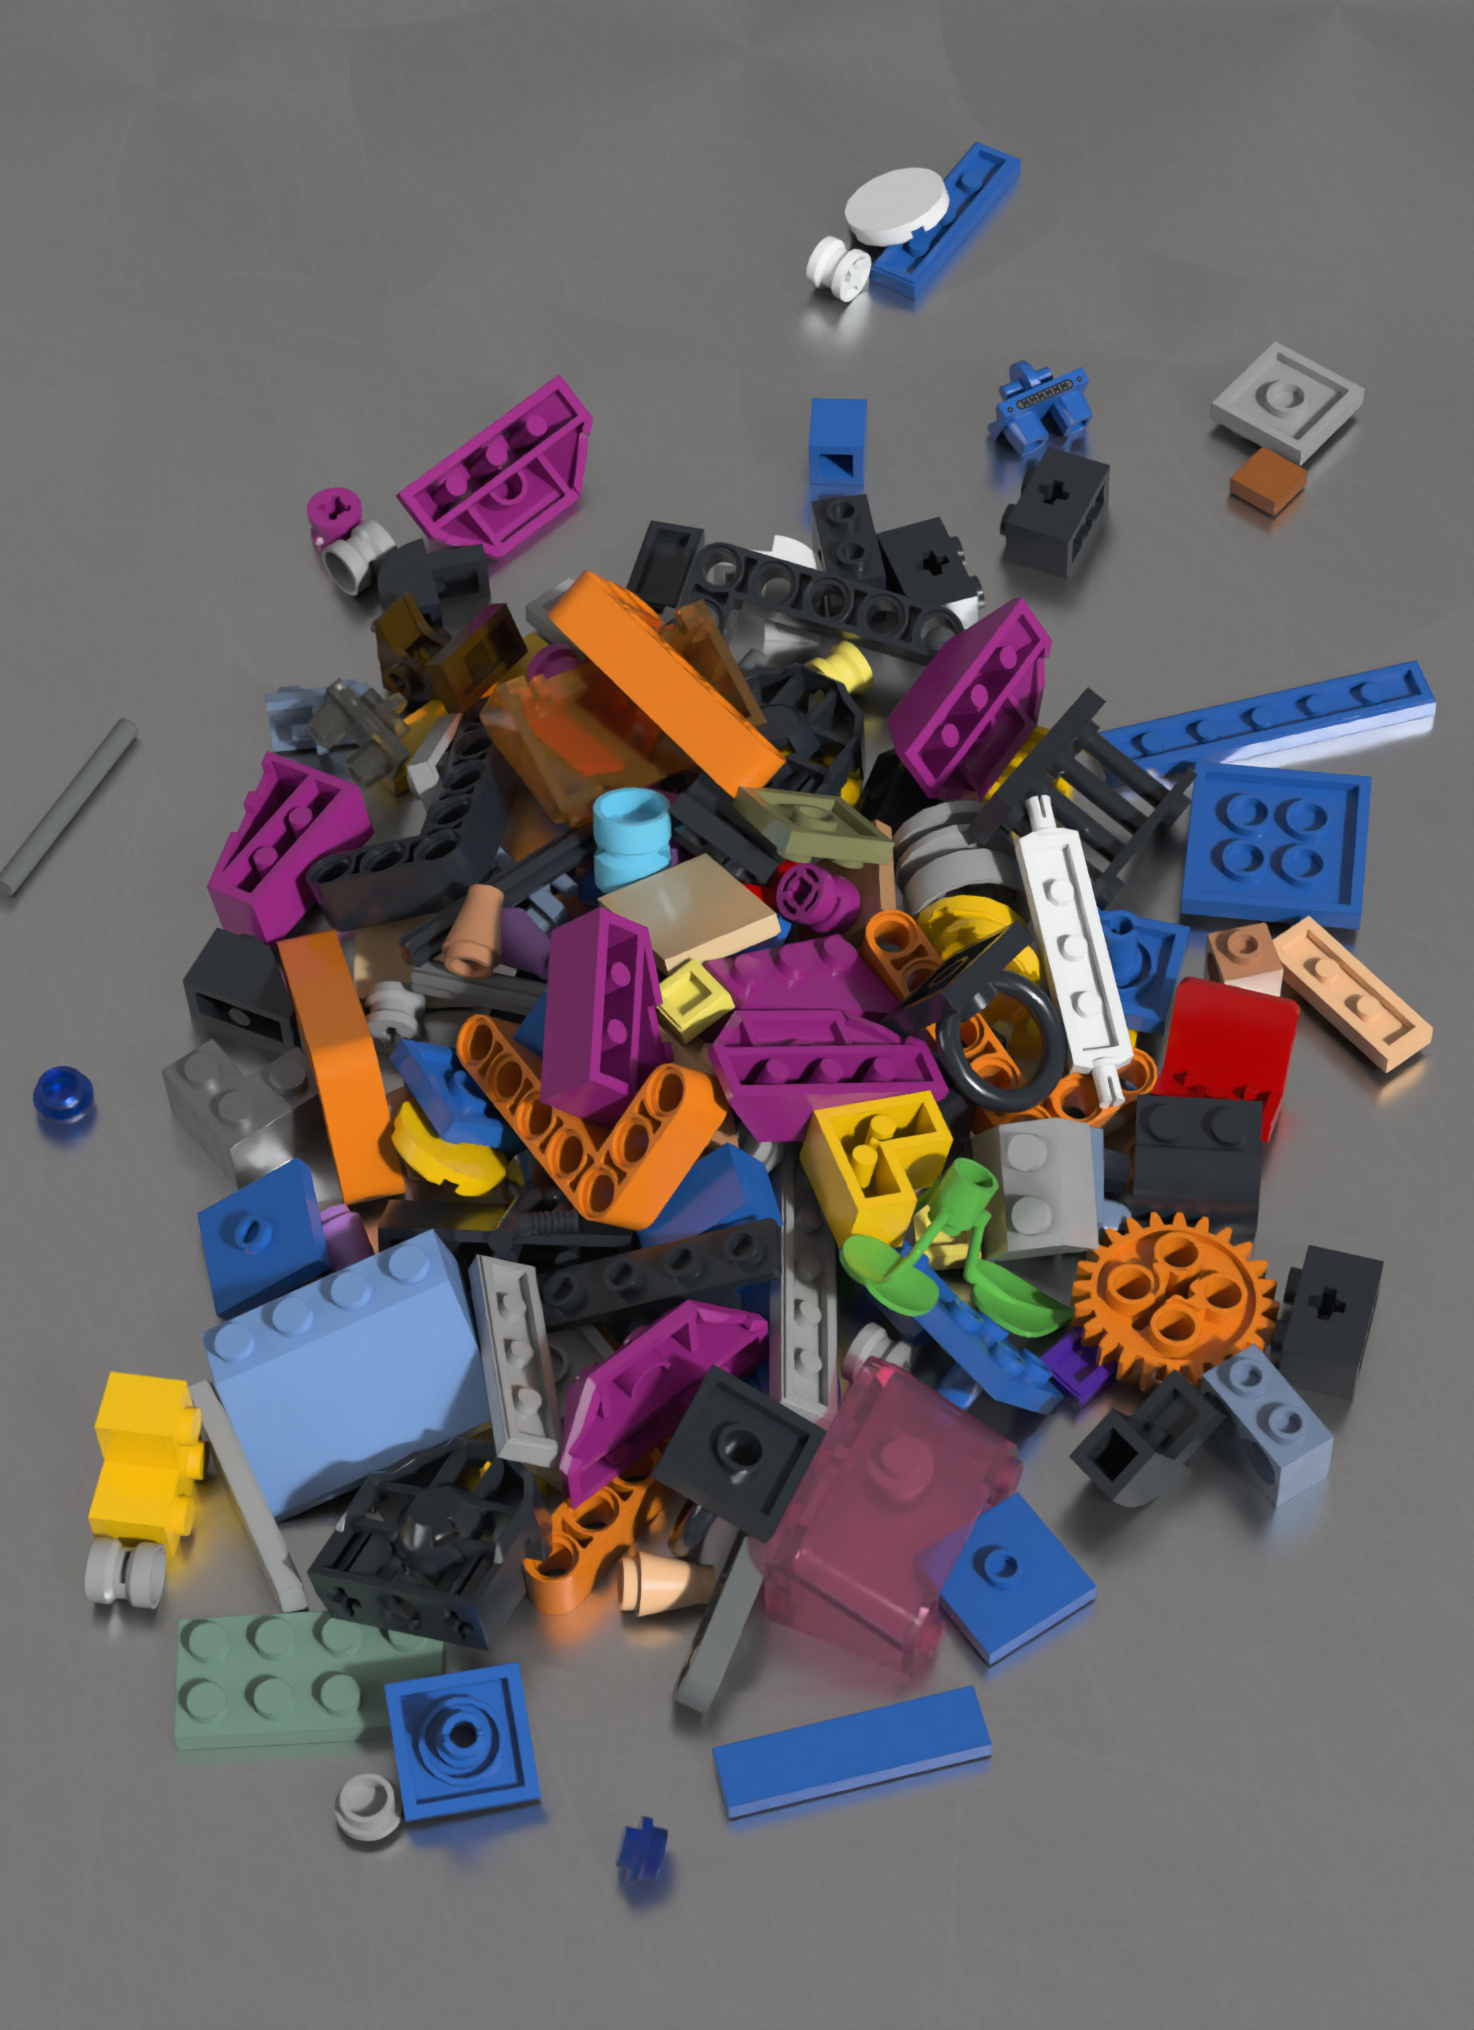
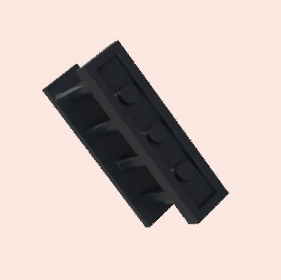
[965,687,1198,912]

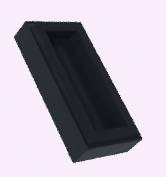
[626,520,705,614]

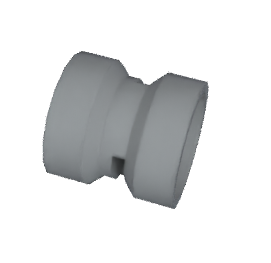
[322,519,397,596]
[85,1536,166,1609]

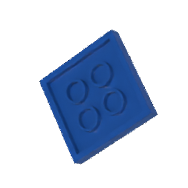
[1180,761,1372,930]

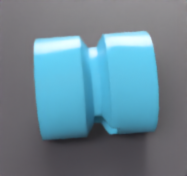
[593,787,672,894]

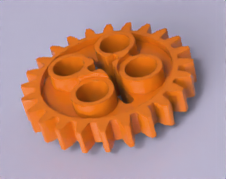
[1070,1212,1280,1392]

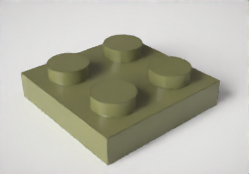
[732,785,895,869]

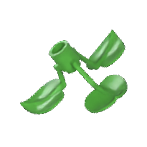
[839,1158,1074,1338]

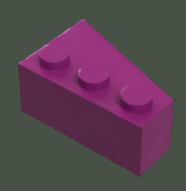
[207,751,374,951]
[540,907,675,1130]
[697,934,901,1044]

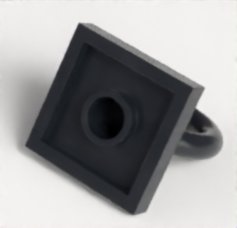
[878,920,1067,1114]
[650,1364,827,1557]

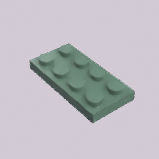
[174,1611,445,1751]

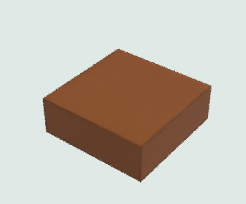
[1229,447,1308,516]

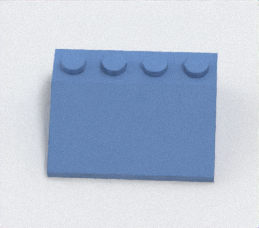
[201,1229,492,1523]

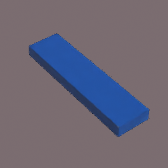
[869,142,1021,300]
[712,1685,992,1818]

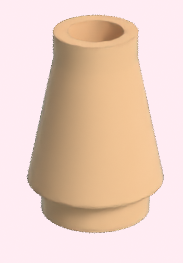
[617,1550,715,1617]

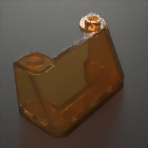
[479,599,767,829]

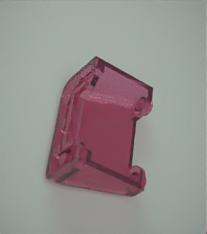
[764,1355,1024,1677]

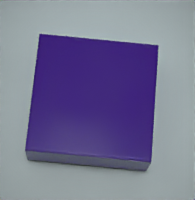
[1039,1326,1119,1411]

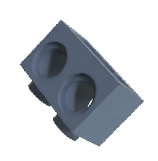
[1201,1344,1334,1508]

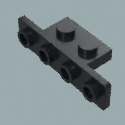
[537,1218,782,1346]

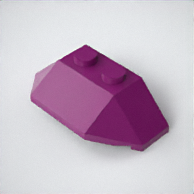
[395,374,593,561]
[886,597,1052,802]
[707,1010,949,1142]
[559,1300,770,1510]

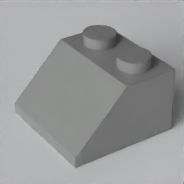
[972,1117,1099,1262]

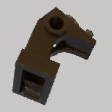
[371,591,529,714]

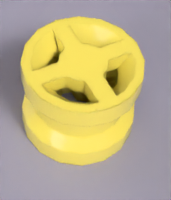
[804,640,874,704]

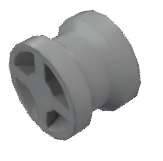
[365,981,426,1055]
[841,1322,919,1403]

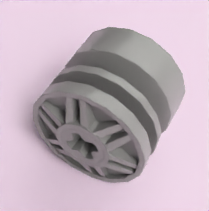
[892,800,1031,925]

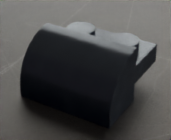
[668,771,788,887]
[1131,1095,1263,1236]

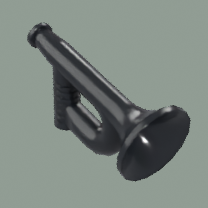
[488,1148,581,1254]

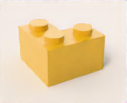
[799,1090,953,1249]
[88,1371,210,1559]

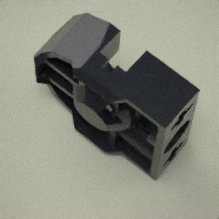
[655,663,866,797]
[307,1437,553,1651]

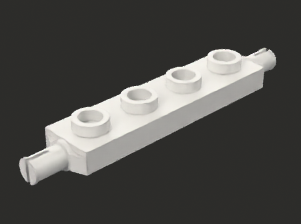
[1015,795,1134,1109]

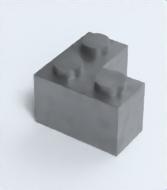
[161,1039,327,1190]

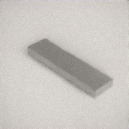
[468,1255,563,1469]
[188,1379,309,1613]

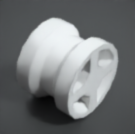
[806,236,871,302]

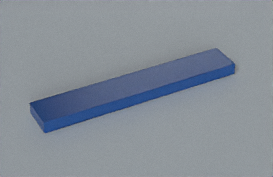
[1093,660,1437,789]

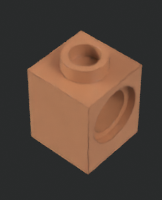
[1204,922,1283,997]

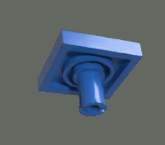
[1046,909,1190,1036]
[912,1298,1064,1427]
[384,1662,541,1823]

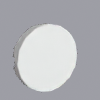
[844,167,950,247]

